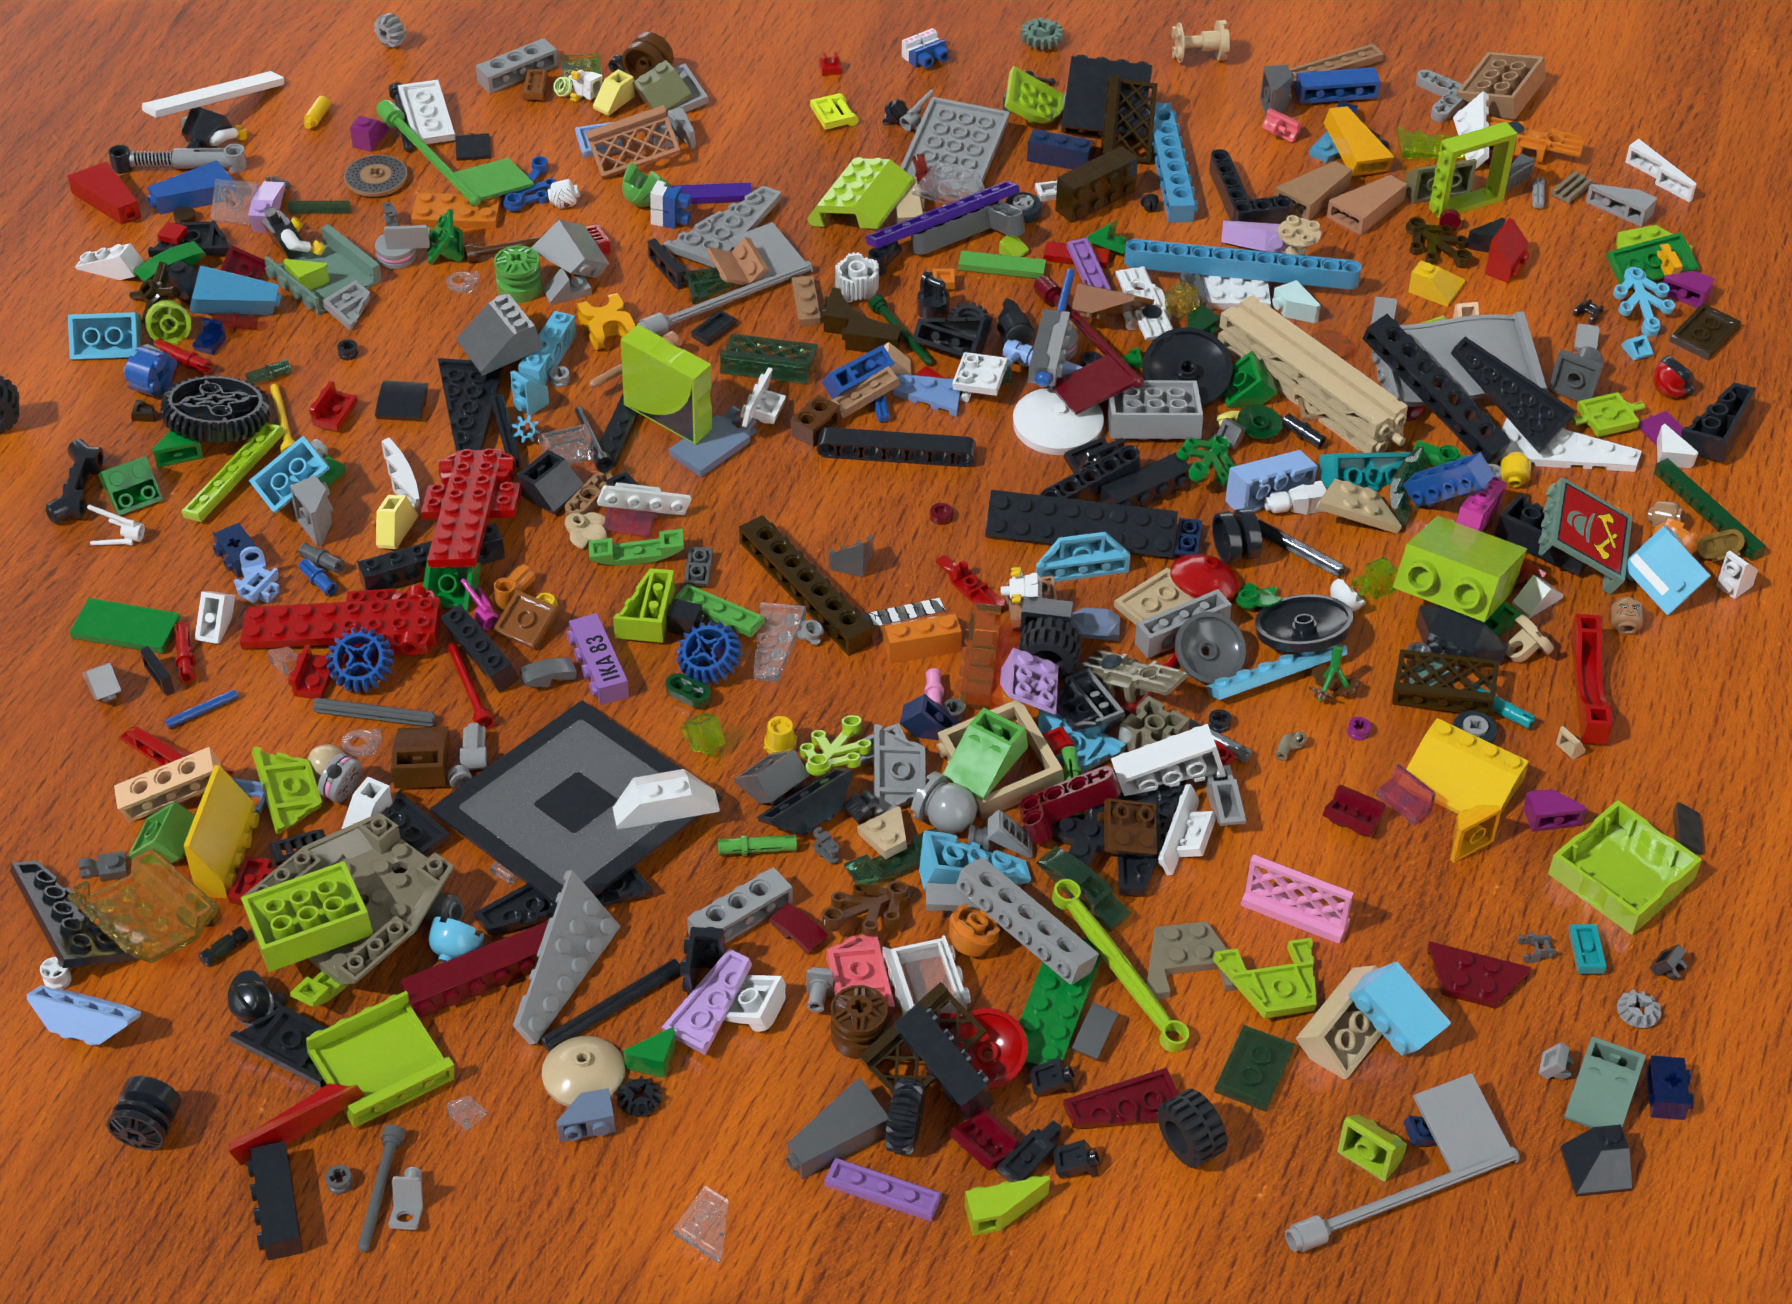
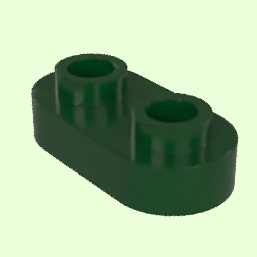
[665,673,711,708]

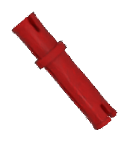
[154,338,213,375]
[174,621,196,684]

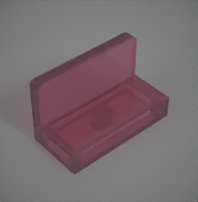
[604,507,659,537]
[1376,764,1436,825]

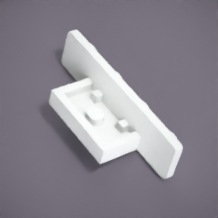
[740,367,786,428]
[597,482,691,515]
[1158,784,1216,876]

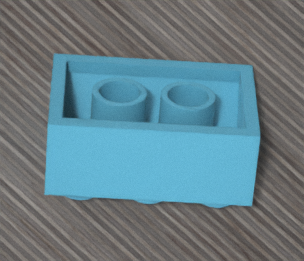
[68,312,142,360]
[249,436,330,514]
[1348,961,1451,1056]

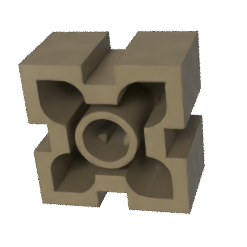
[1118,696,1190,752]

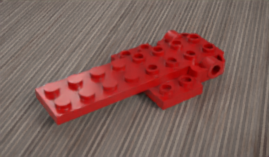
[421,448,522,568]
[240,585,443,669]

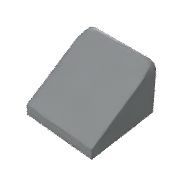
[1574,324,1600,350]

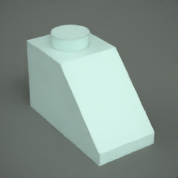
[1272,280,1321,323]

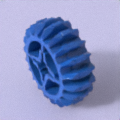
[676,620,743,686]
[326,627,394,693]

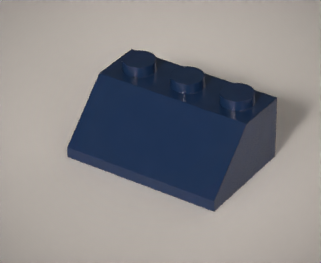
[1027,129,1096,170]

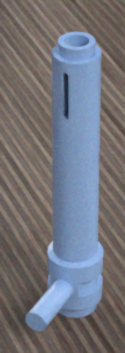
[1002,339,1082,378]

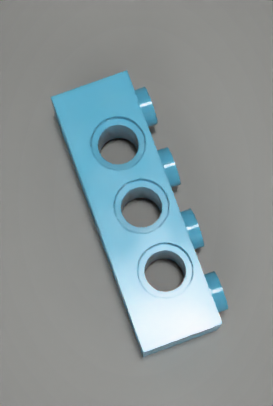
[518,311,577,385]

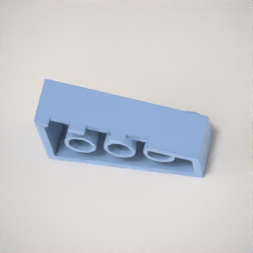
[1225,450,1317,512]

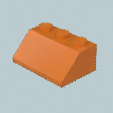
[879,614,962,663]

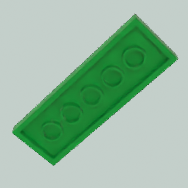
[1019,937,1102,1068]

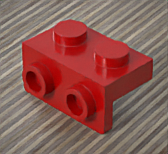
[309,381,358,432]

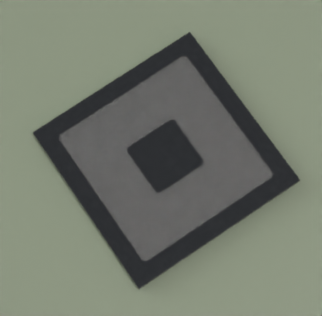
[430,700,722,906]

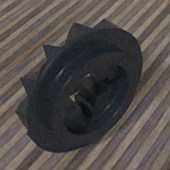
[617,1075,662,1117]

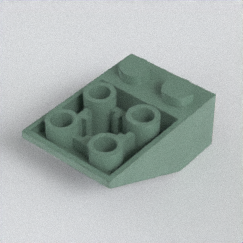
[1564,1036,1646,1128]

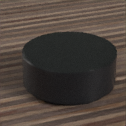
[1081,351,1102,367]

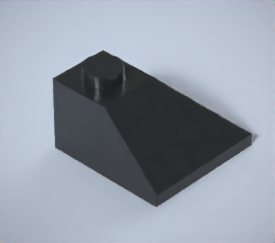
[164,260,200,305]
[1560,1124,1632,1197]

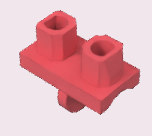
[1262,108,1302,142]

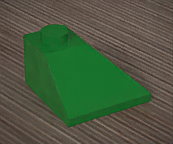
[1223,351,1278,409]
[423,556,482,611]

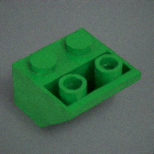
[98,456,163,516]

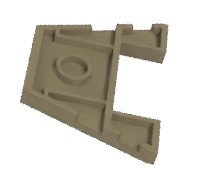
[1147,921,1238,999]

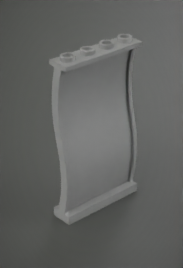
[1372,311,1547,407]

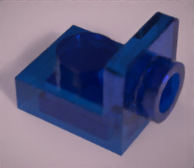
[192,317,226,355]

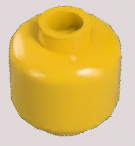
[1500,452,1531,488]

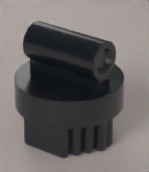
[883,98,909,125]
[843,790,879,824]

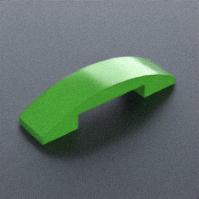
[589,529,684,566]

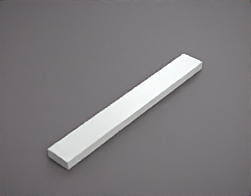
[142,71,284,118]

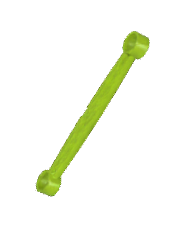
[1052,879,1189,1052]

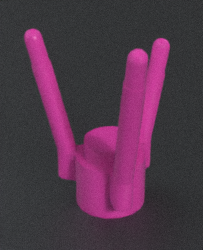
[461,578,499,630]

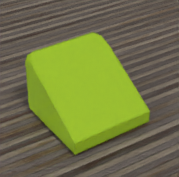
[999,235,1029,257]

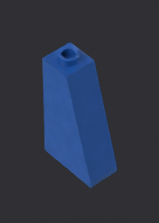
[147,160,239,214]

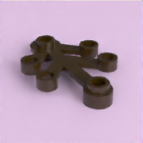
[1405,217,1472,268]

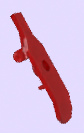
[936,555,1006,613]

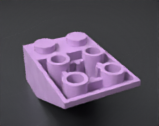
[1000,648,1058,715]

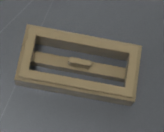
[1552,171,1593,204]

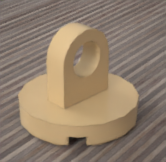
[1506,615,1554,662]

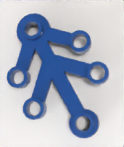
[503,156,557,212]

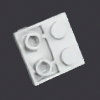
[952,352,1008,402]

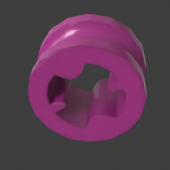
[1347,717,1371,741]

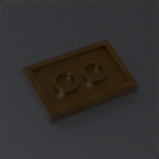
[1669,303,1741,360]

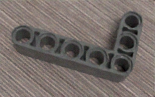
[910,200,1026,255]

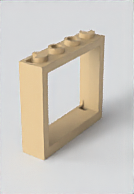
[936,700,1064,820]

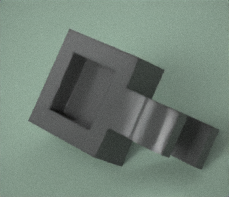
[78,851,127,881]

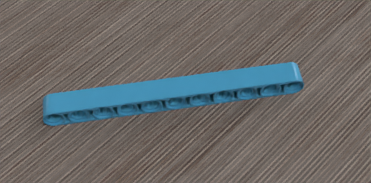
[1124,239,1362,289]

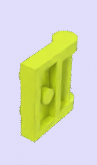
[810,93,859,130]

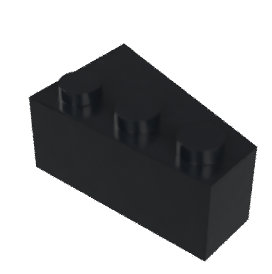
[912,317,993,356]

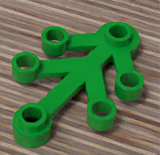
[1176,435,1236,486]

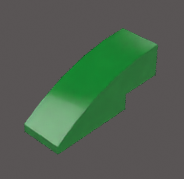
[134,241,206,283]

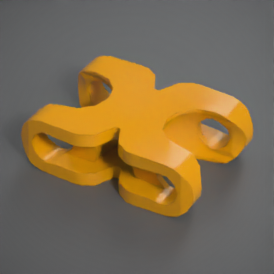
[577,293,635,350]

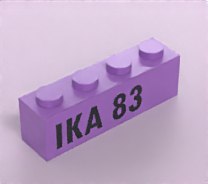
[567,613,629,705]

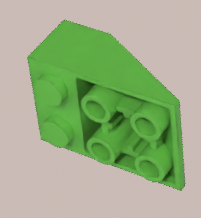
[943,708,1028,800]

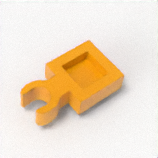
[1657,244,1683,276]

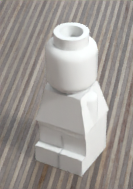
[1264,481,1326,515]

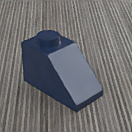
[899,694,959,740]

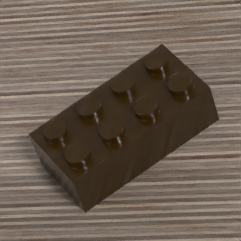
[1055,146,1138,223]

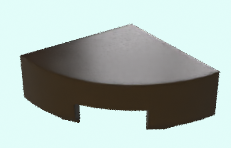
[131,400,155,422]

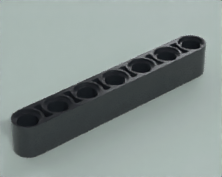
[817,427,976,467]

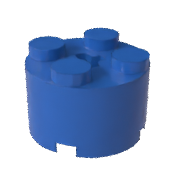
[125,346,177,397]

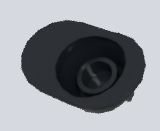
[228,970,275,1027]

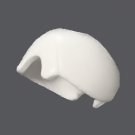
[1330,579,1366,612]

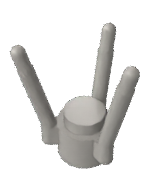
[900,90,934,131]

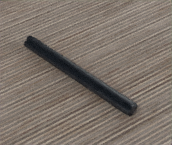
[541,959,681,1051]

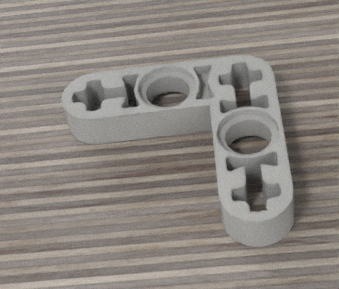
[1416,70,1467,123]

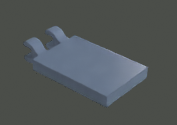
[669,406,757,478]

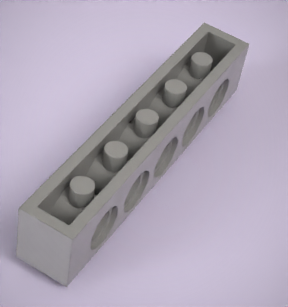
[955,857,1099,985]

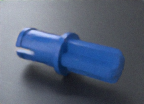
[299,558,338,596]

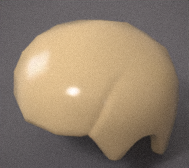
[308,744,344,782]

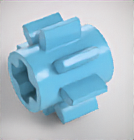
[512,414,540,443]

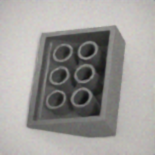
[456,293,543,376]

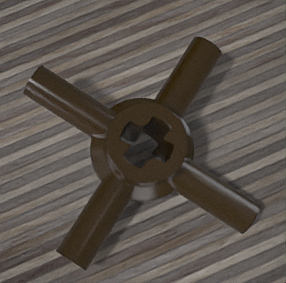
[129,261,179,325]

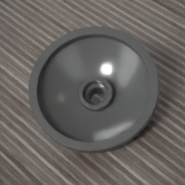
[1175,612,1246,684]

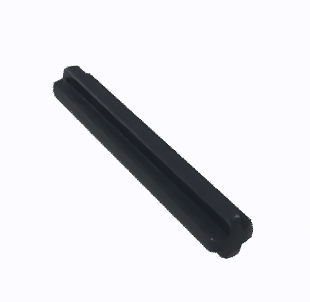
[491,394,521,468]

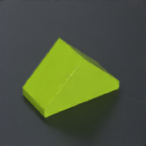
[284,259,330,290]

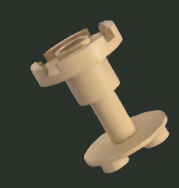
[1171,20,1230,63]
[1278,215,1321,284]

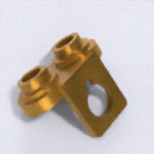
[1696,529,1745,562]

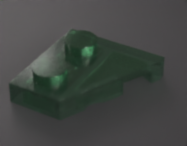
[685,267,732,304]

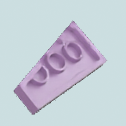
[662,948,752,1055]

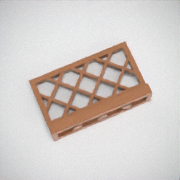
[586,105,681,180]

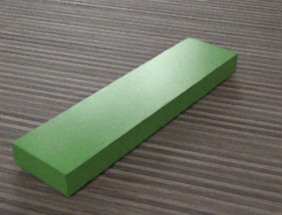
[958,250,1046,279]
[673,584,765,637]

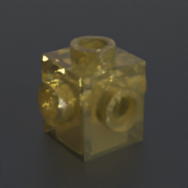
[1164,280,1200,319]

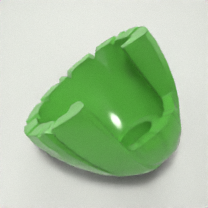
[622,162,672,207]

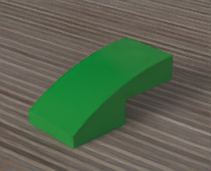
[1477,601,1522,637]

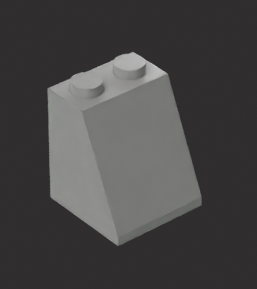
[531,220,609,278]

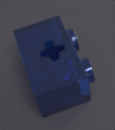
[1646,1055,1694,1120]

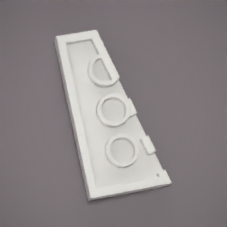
[1453,91,1489,168]

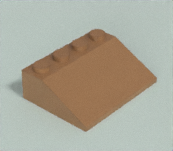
[1457,52,1546,120]

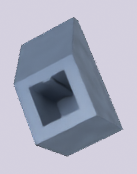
[557,1088,615,1142]

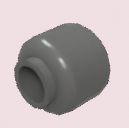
[425,892,464,924]

